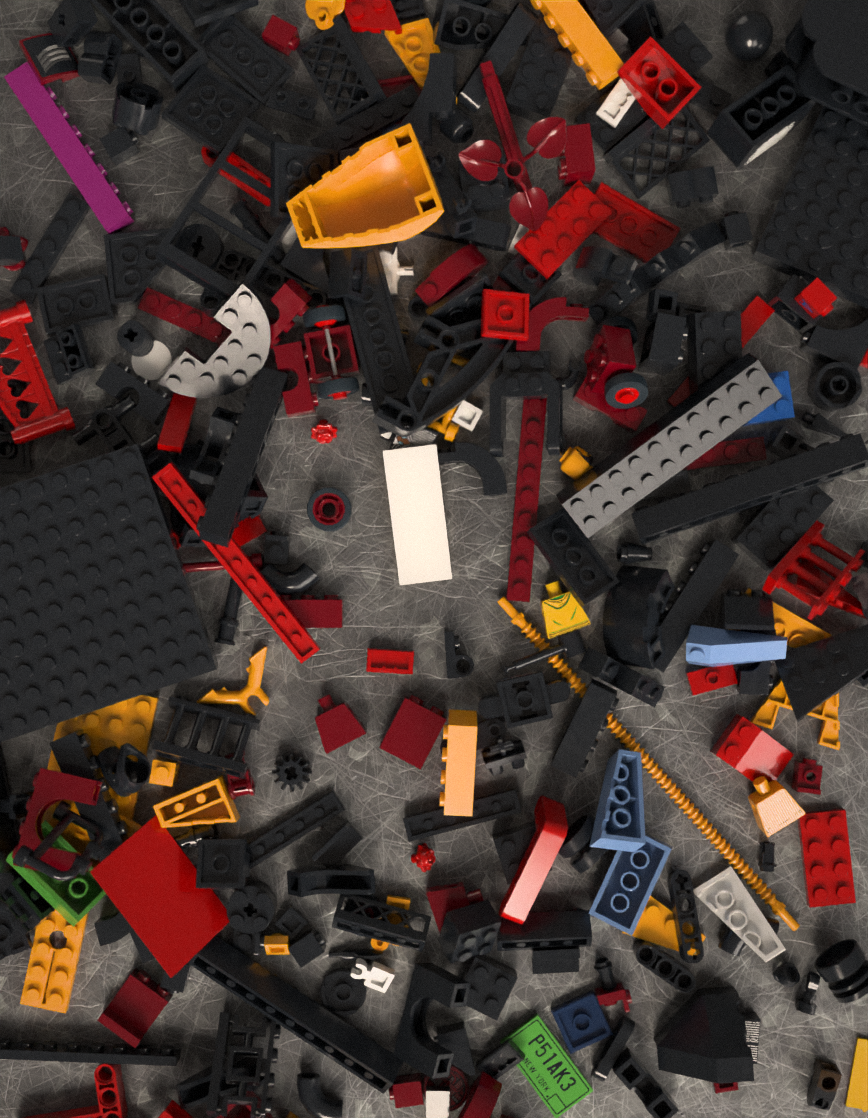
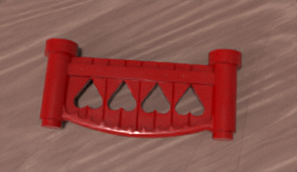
[0,299,76,444]

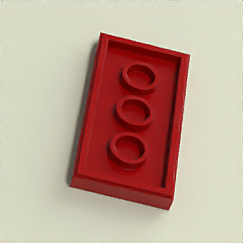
[593,182,681,263]

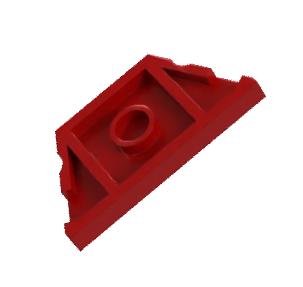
[343,0,403,35]

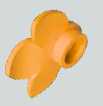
[305,0,345,31]

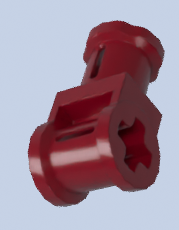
[224,751,255,800]

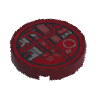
[423,1064,469,1112]

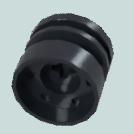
[814,939,868,1003]

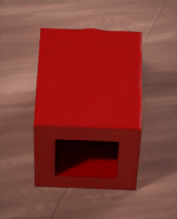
[794,277,837,319]

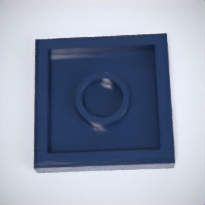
[551,990,613,1054]

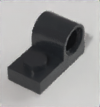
[444,631,474,679]

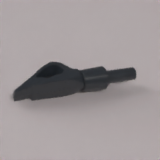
[329,949,383,965]

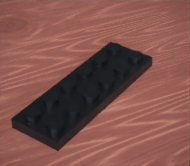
[575,21,713,154]

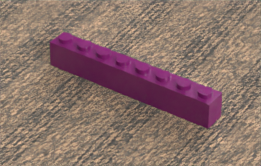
[4,62,134,234]

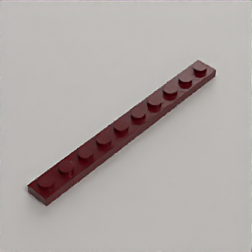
[506,397,547,602]

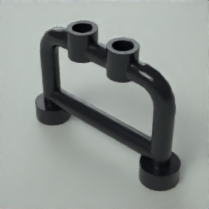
[13,801,104,881]

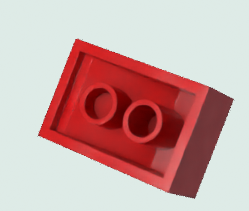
[617,36,701,129]
[710,714,794,783]

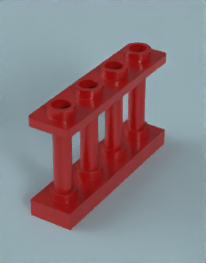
[762,520,865,621]

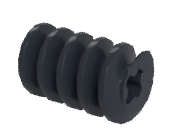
[117,320,155,357]

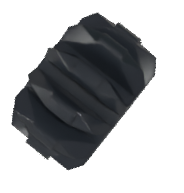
[272,752,312,792]

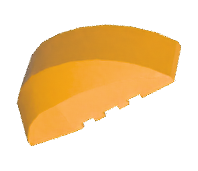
[286,123,444,248]

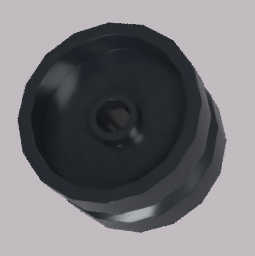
[558,812,607,873]

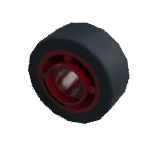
[307,487,352,532]

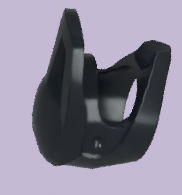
[97,743,151,797]

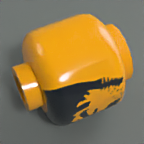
[559,446,594,480]

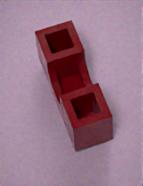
[269,278,312,349]
[273,341,319,418]
[572,376,648,434]

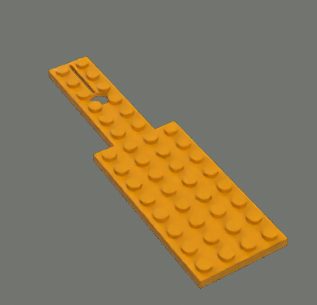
[20,694,159,1013]

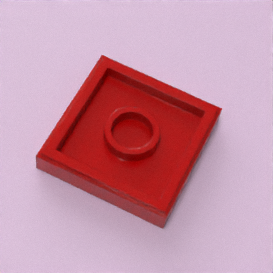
[481,289,529,341]

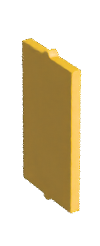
[844,1037,868,1112]

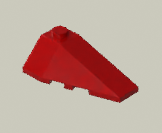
[787,560,867,619]

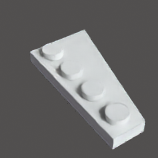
[693,866,786,962]

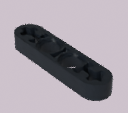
[667,869,704,963]

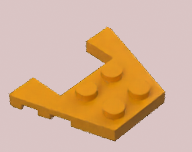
[750,678,840,750]

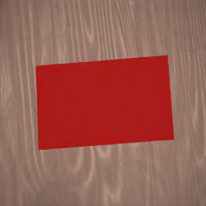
[90,815,230,978]

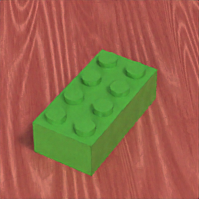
[6,820,106,927]

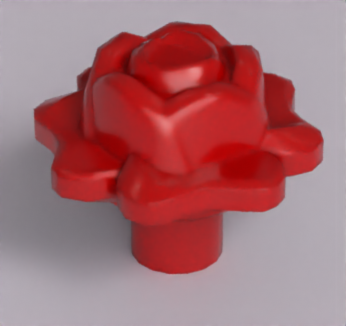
[311,420,338,444]
[411,843,436,872]

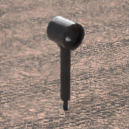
[503,629,587,674]

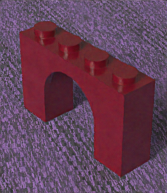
[12,768,102,878]

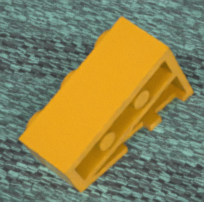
[153,775,240,828]

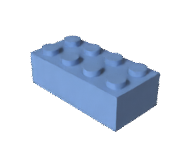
[588,833,673,936]

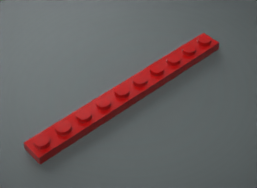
[152,462,321,664]

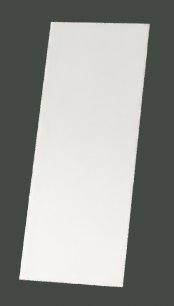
[383,444,452,585]

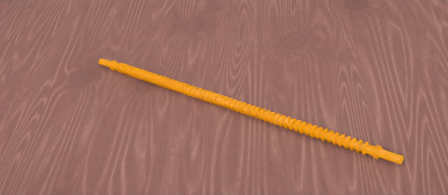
[497,596,800,931]

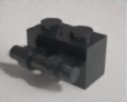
[0,876,55,936]

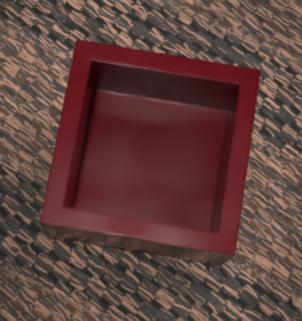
[557,123,596,187]

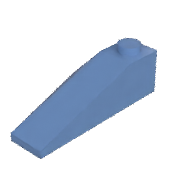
[686,625,787,667]

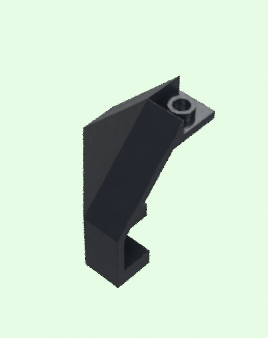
[170,439,268,547]
[653,986,754,1083]

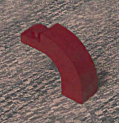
[414,244,489,308]
[515,297,589,352]
[458,1071,502,1118]

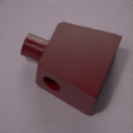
[315,694,367,754]
[426,882,484,932]

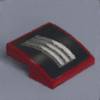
[19,33,79,86]

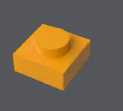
[264,933,290,955]

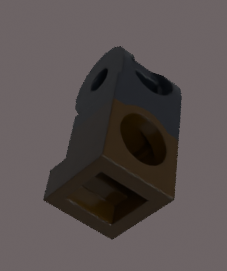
[807,1059,842,1111]

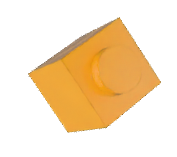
[149,757,181,787]

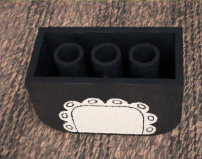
[707,65,816,170]

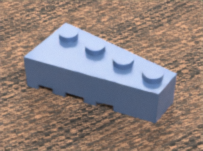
[589,749,646,852]

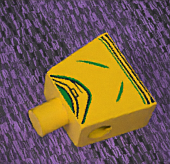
[540,581,591,639]

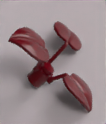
[459,117,567,231]

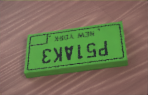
[500,1013,593,1118]

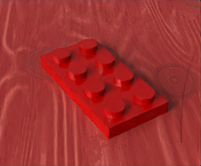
[514,180,612,279]
[797,808,856,908]

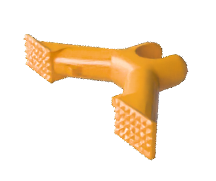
[197,646,269,715]

